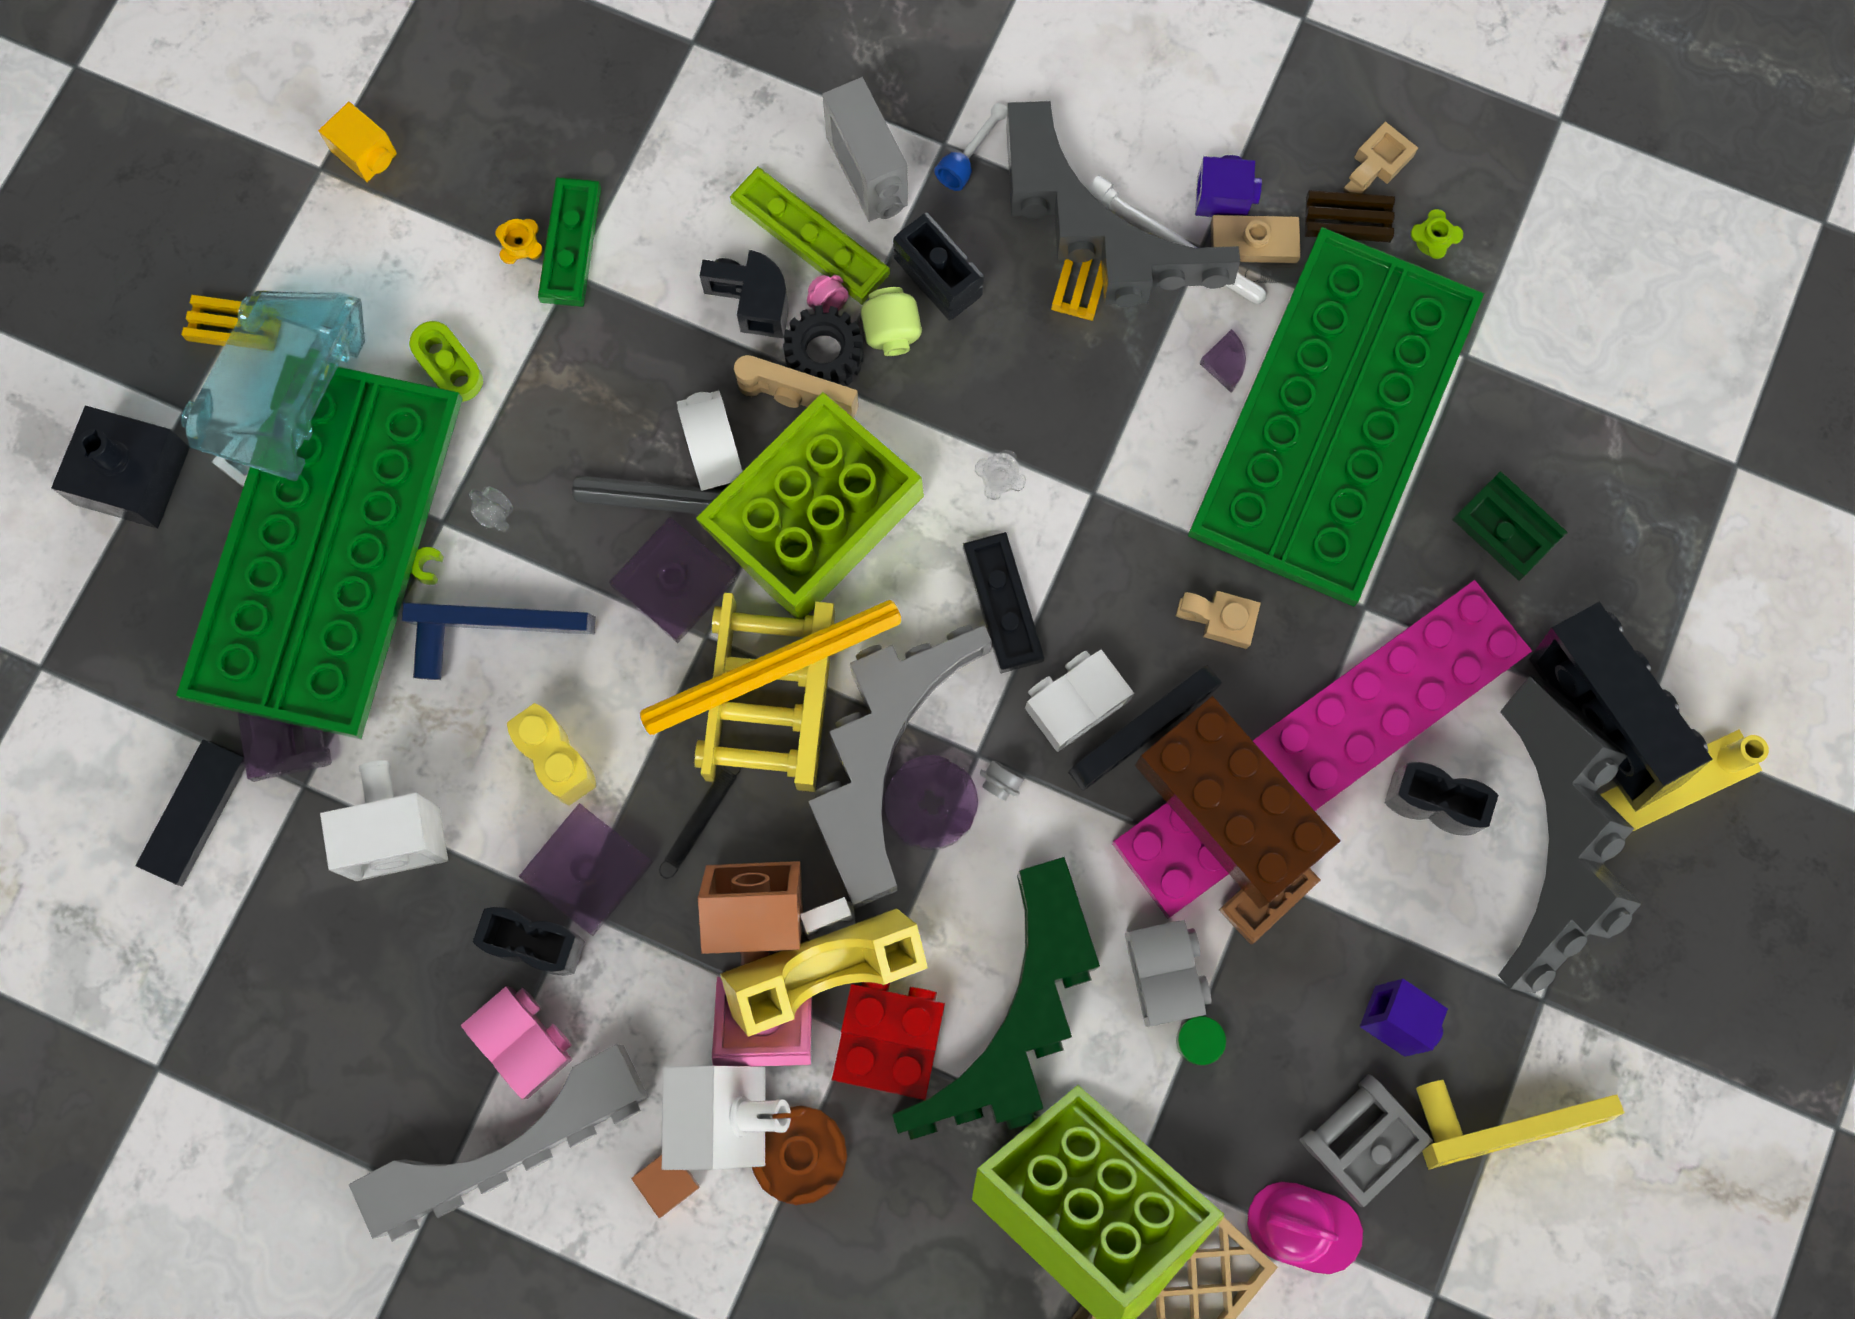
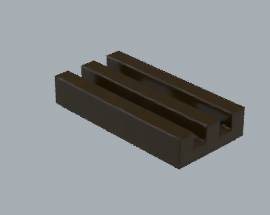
[1305,190,1395,243]

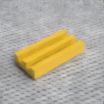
[1051,259,1103,321]
[181,295,282,353]

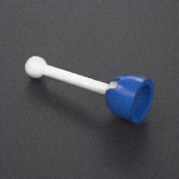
[934,103,1007,191]

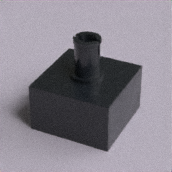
[51,405,190,529]

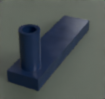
[402,603,596,680]

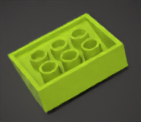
[696,392,924,619]
[972,1085,1224,1319]

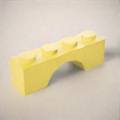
[720,908,928,1037]

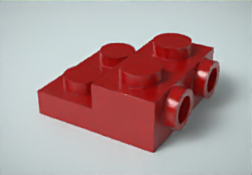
[832,982,945,1100]

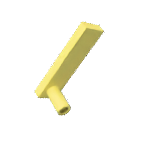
[1600,729,1769,831]
[1416,1080,1625,1170]

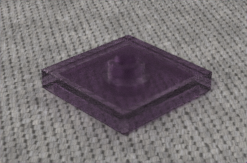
[609,517,738,644]
[518,803,653,936]

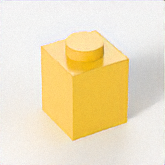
[318,101,397,182]

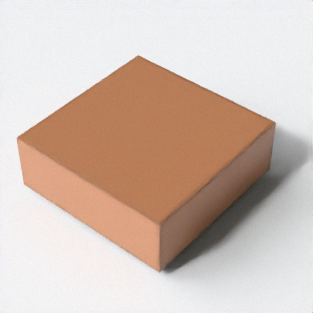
[631,1155,700,1218]

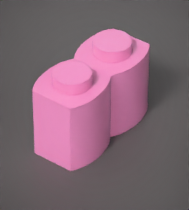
[461,986,573,1099]

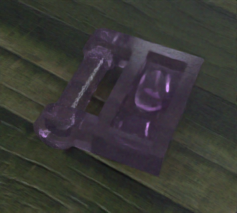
[238,712,332,782]

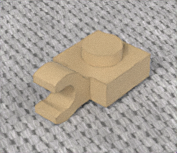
[1343,121,1418,194]
[1176,591,1261,649]

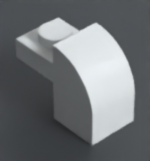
[677,390,743,491]

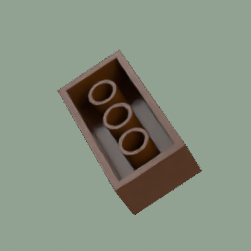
[1135,696,1341,909]

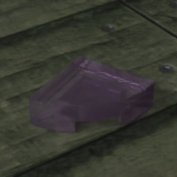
[1200,329,1246,393]

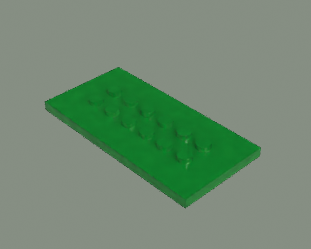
[1188,227,1485,607]
[176,356,463,739]

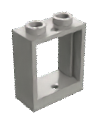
[822,77,908,222]

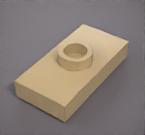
[1211,215,1300,263]

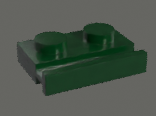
[1452,471,1568,581]

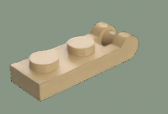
[734,355,859,418]

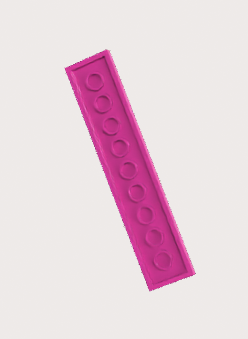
[1112,580,1532,919]

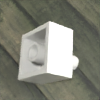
[320,760,448,881]
[662,1066,791,1170]

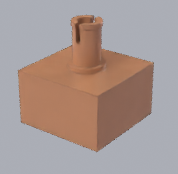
[698,861,803,966]

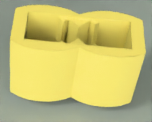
[507,703,596,806]

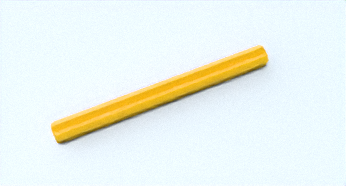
[640,600,901,735]

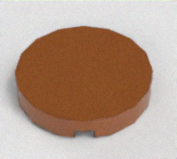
[752,1105,848,1205]

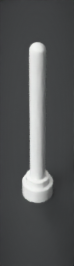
[1087,175,1266,304]

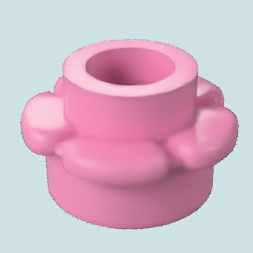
[807,275,848,313]

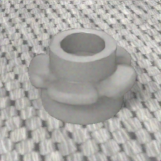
[980,760,1024,801]

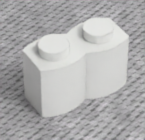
[1025,650,1135,752]

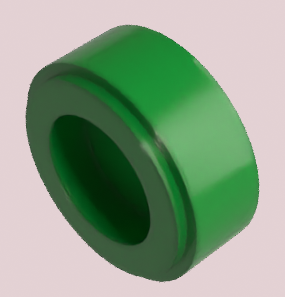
[1176,1016,1226,1065]

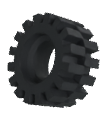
[783,305,864,386]

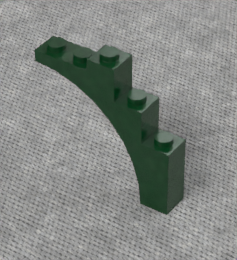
[892,856,1100,1140]

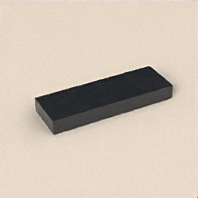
[963,532,1045,674]
[135,740,249,887]

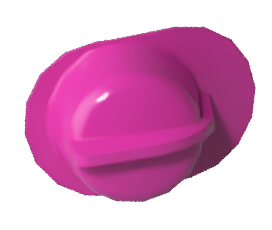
[1247,1182,1363,1274]

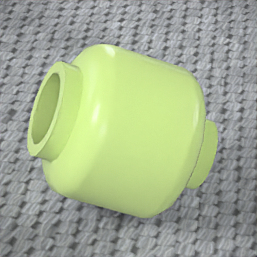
[861,287,922,356]

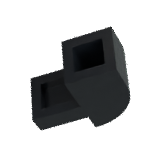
[699,250,789,339]

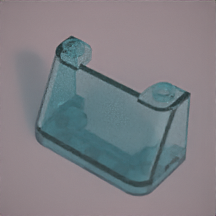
[181,291,365,481]

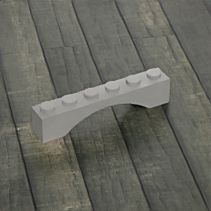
[349,1044,648,1242]

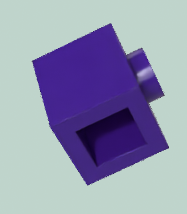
[1195,155,1262,217]
[1359,978,1448,1057]

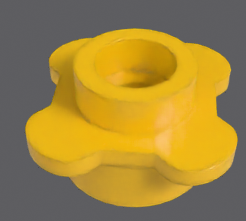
[495,219,543,264]

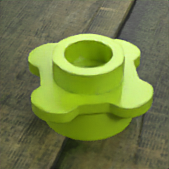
[1411,209,1463,259]

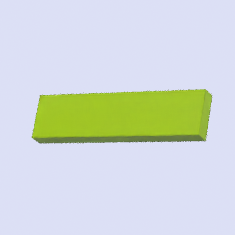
[730,166,890,305]

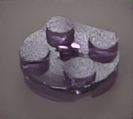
[885,755,978,850]

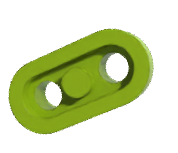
[409,321,483,402]

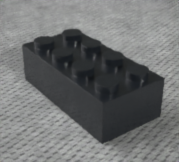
[1529,602,1713,812]

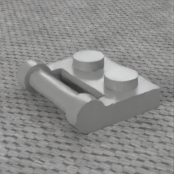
[1300,1074,1433,1207]

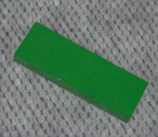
[538,177,601,307]

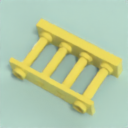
[695,593,835,792]

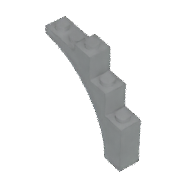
[808,625,992,910]

